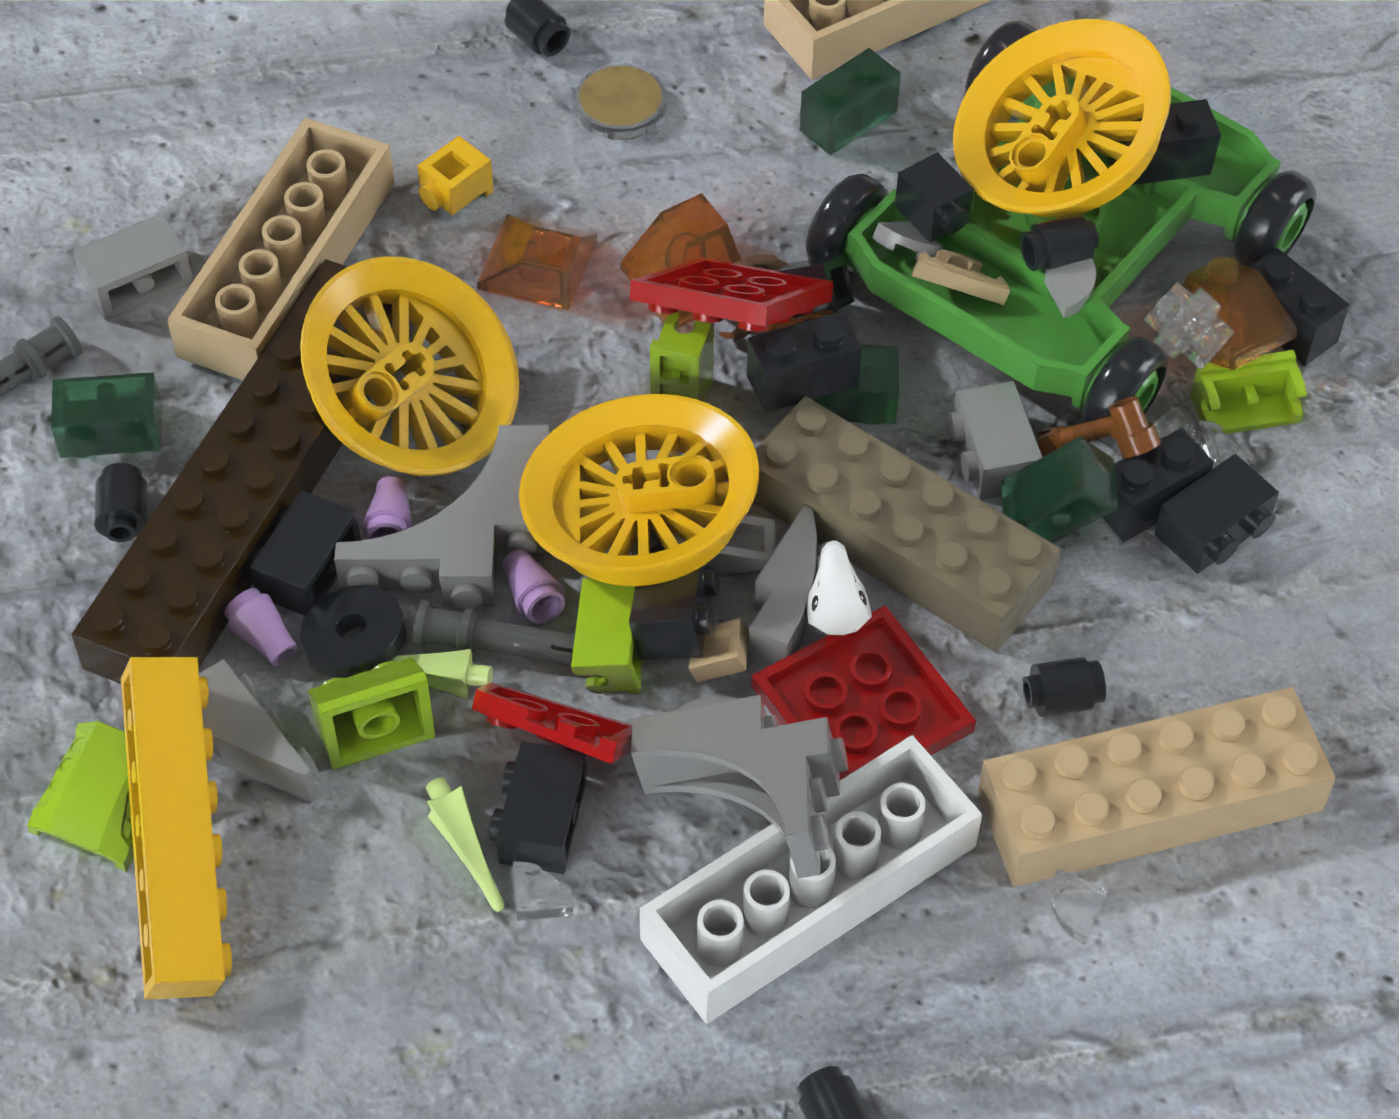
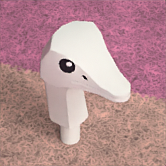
[807,541,872,635]

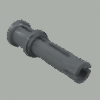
[0,316,82,396]
[413,600,575,667]

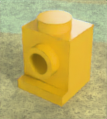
[417,136,494,215]

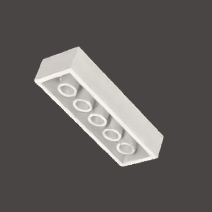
[640,735,982,1024]

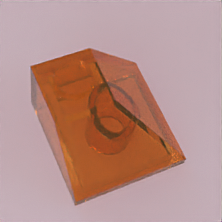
[620,193,741,330]
[477,214,597,310]
[1156,257,1297,370]

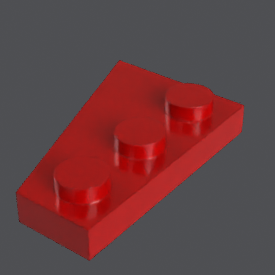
[471,682,632,764]

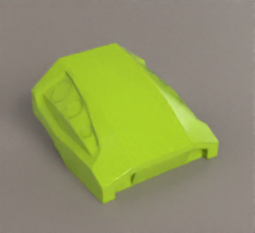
[27,721,134,872]

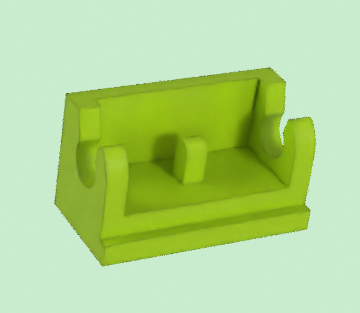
[650,312,714,402]
[1190,350,1307,437]
[571,578,644,694]

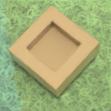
[689,618,749,683]

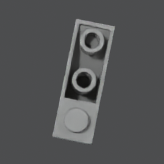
[199,659,318,803]

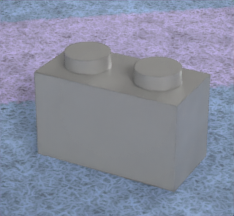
[73,214,193,320]
[947,381,1043,500]

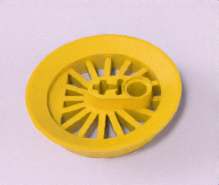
[953,19,1171,217]
[300,256,520,476]
[519,394,759,586]

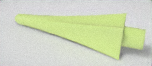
[391,649,493,699]
[425,777,504,912]

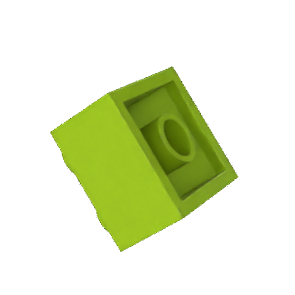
[308,657,435,770]

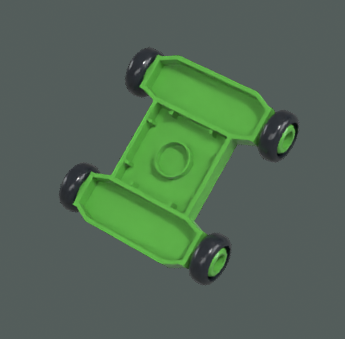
[806,20,1316,443]

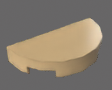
[912,250,1011,305]

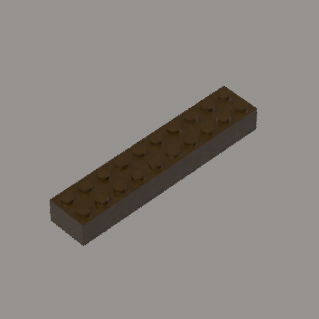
[71,259,416,684]

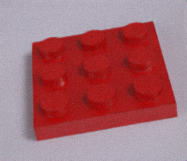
[629,257,833,332]
[751,605,976,781]

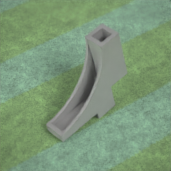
[334,425,550,609]
[631,695,848,878]

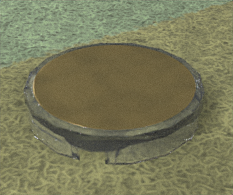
[575,63,666,140]

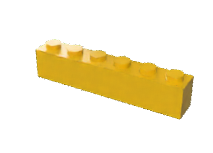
[121,657,232,1000]

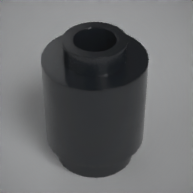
[505,0,570,57]
[1020,212,1099,273]
[94,463,148,542]
[1023,657,1106,717]
[798,1066,872,1119]

